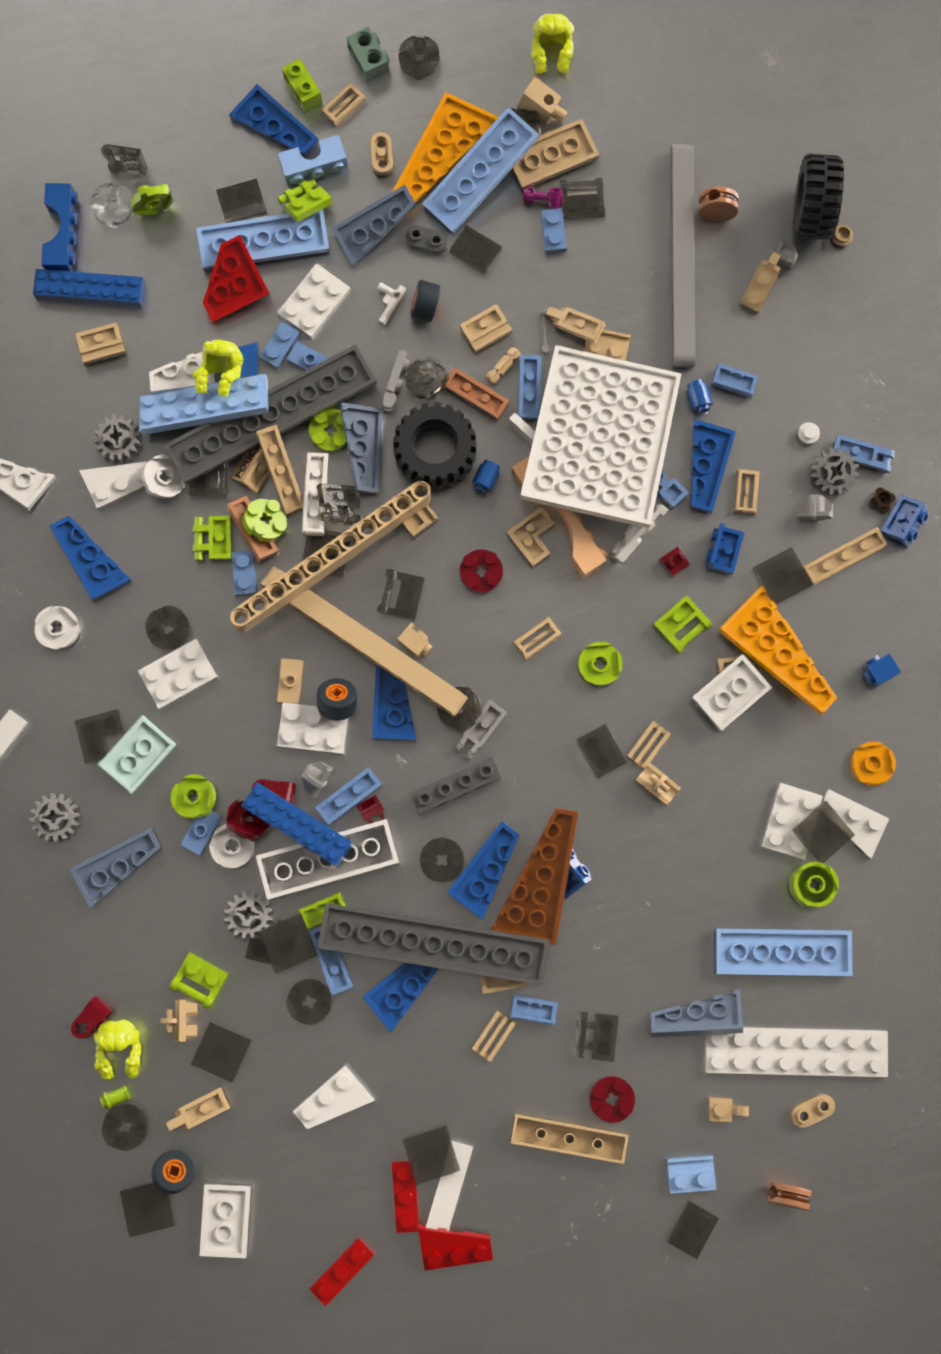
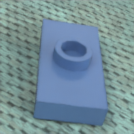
[286,341,329,371]
[711,363,759,398]
[180,811,222,856]
[510,995,558,1025]

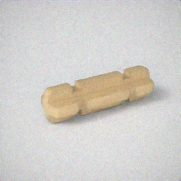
[486,347,521,384]

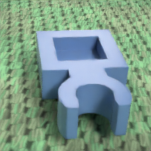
[657,470,689,509]

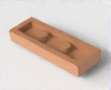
[443,367,509,420]
[226,496,279,562]

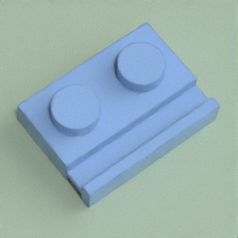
[667,1155,716,1194]

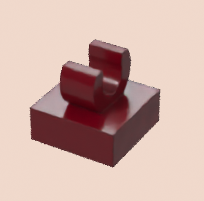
[659,546,690,578]
[356,795,384,824]

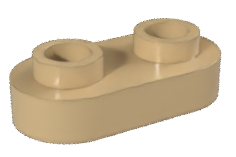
[370,132,393,176]
[790,1094,835,1128]

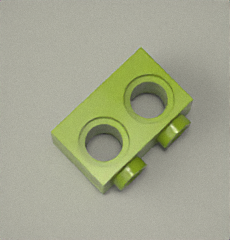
[282,58,323,114]

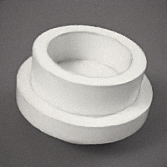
[798,422,820,444]

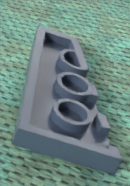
[332,185,416,266]
[340,403,383,494]
[69,827,161,909]
[650,989,743,1037]

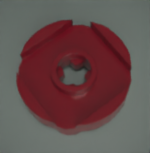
[460,549,503,594]
[226,800,270,842]
[589,1076,635,1123]

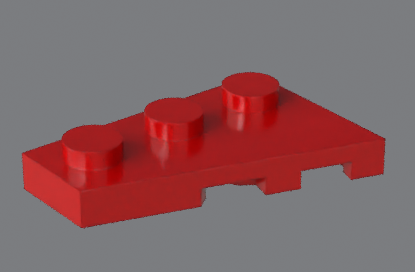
[418,1224,493,1271]

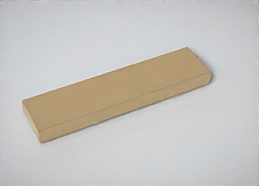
[256,425,304,515]
[801,527,888,587]

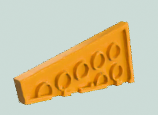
[392,92,499,203]
[719,585,837,716]

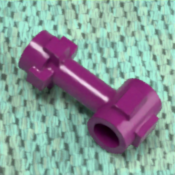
[523,186,564,209]

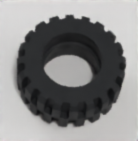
[793,153,844,240]
[393,402,477,490]

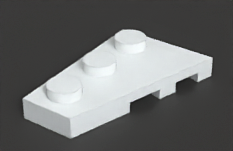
[149,352,216,394]
[0,459,56,511]
[79,462,147,510]
[609,504,668,563]
[819,789,889,859]
[293,1065,375,1129]

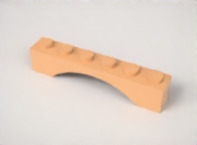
[511,457,607,579]

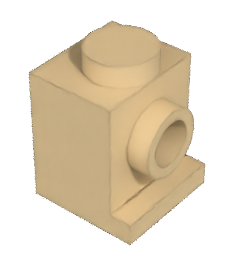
[397,622,432,659]

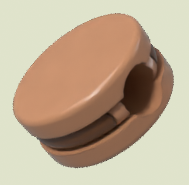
[699,187,739,222]
[767,1182,812,1211]

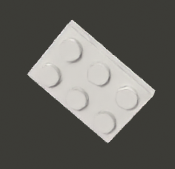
[277,263,351,339]
[138,639,218,710]
[692,654,772,731]
[277,703,348,755]
[761,783,823,860]
[199,1184,251,1258]

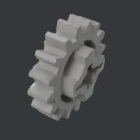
[93,414,142,462]
[811,447,859,494]
[29,793,80,842]
[224,892,273,941]

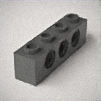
[410,757,501,816]

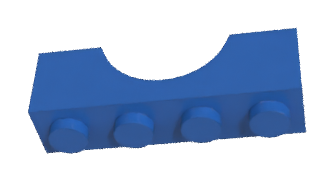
[41,183,78,271]

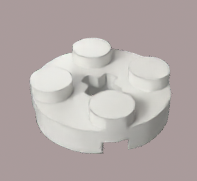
[142,455,186,499]
[34,606,81,651]
[209,824,255,869]

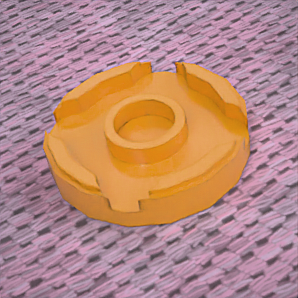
[851,742,896,786]

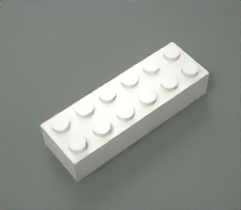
[256,819,399,901]

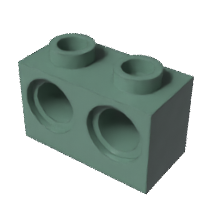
[346,26,390,82]

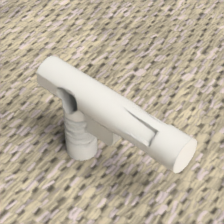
[377,283,406,326]

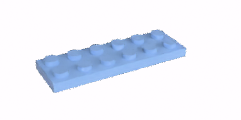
[422,107,540,233]
[196,209,330,271]
[139,374,268,435]
[716,929,853,976]

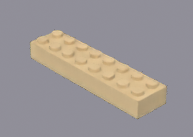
[510,1113,629,1164]

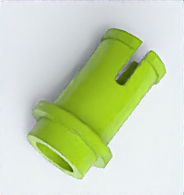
[99,1085,131,1110]

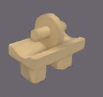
[636,763,681,806]
[160,1000,198,1042]

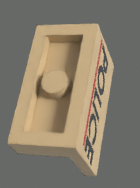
[229,445,270,493]

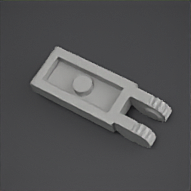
[381,350,409,412]
[454,700,507,761]

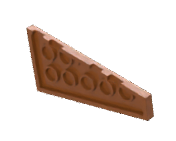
[491,807,579,945]

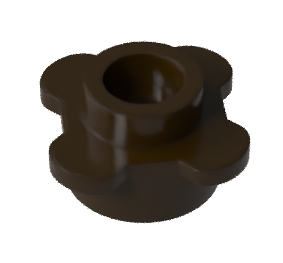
[870,487,896,513]

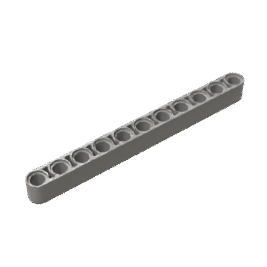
[670,144,696,367]

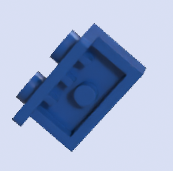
[705,523,745,575]

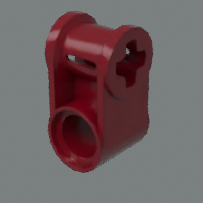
[252,779,296,804]
[71,995,113,1039]

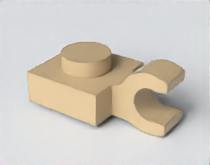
[708,1097,749,1122]

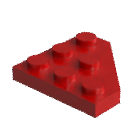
[202,235,270,323]

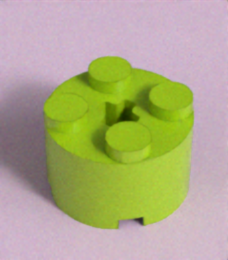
[789,862,839,908]

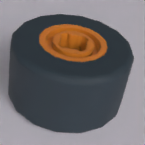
[410,280,440,322]
[317,678,357,721]
[151,1150,195,1194]

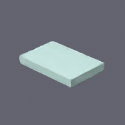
[97,715,176,794]

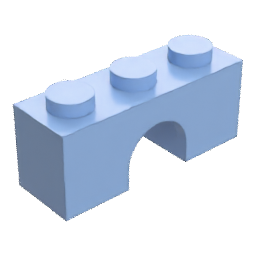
[278,135,347,185]

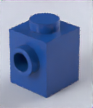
[863,653,901,688]

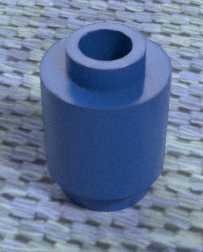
[687,379,713,413]
[472,460,500,494]

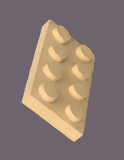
[512,119,599,190]

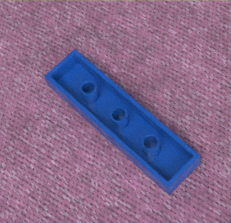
[33,269,145,307]
[241,782,352,867]

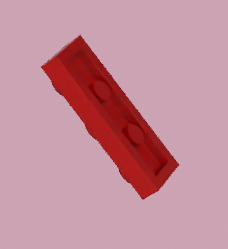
[391,1160,419,1233]
[309,1237,375,1306]

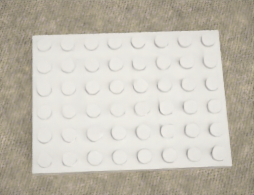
[520,345,681,528]

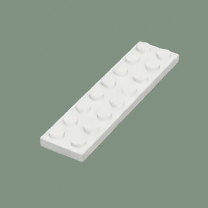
[705,1027,888,1077]

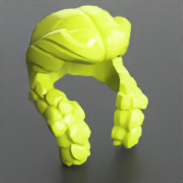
[531,14,574,74]
[192,340,243,397]
[94,1020,142,1081]

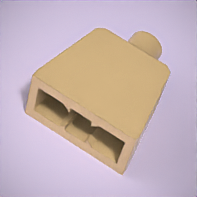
[517,76,568,124]

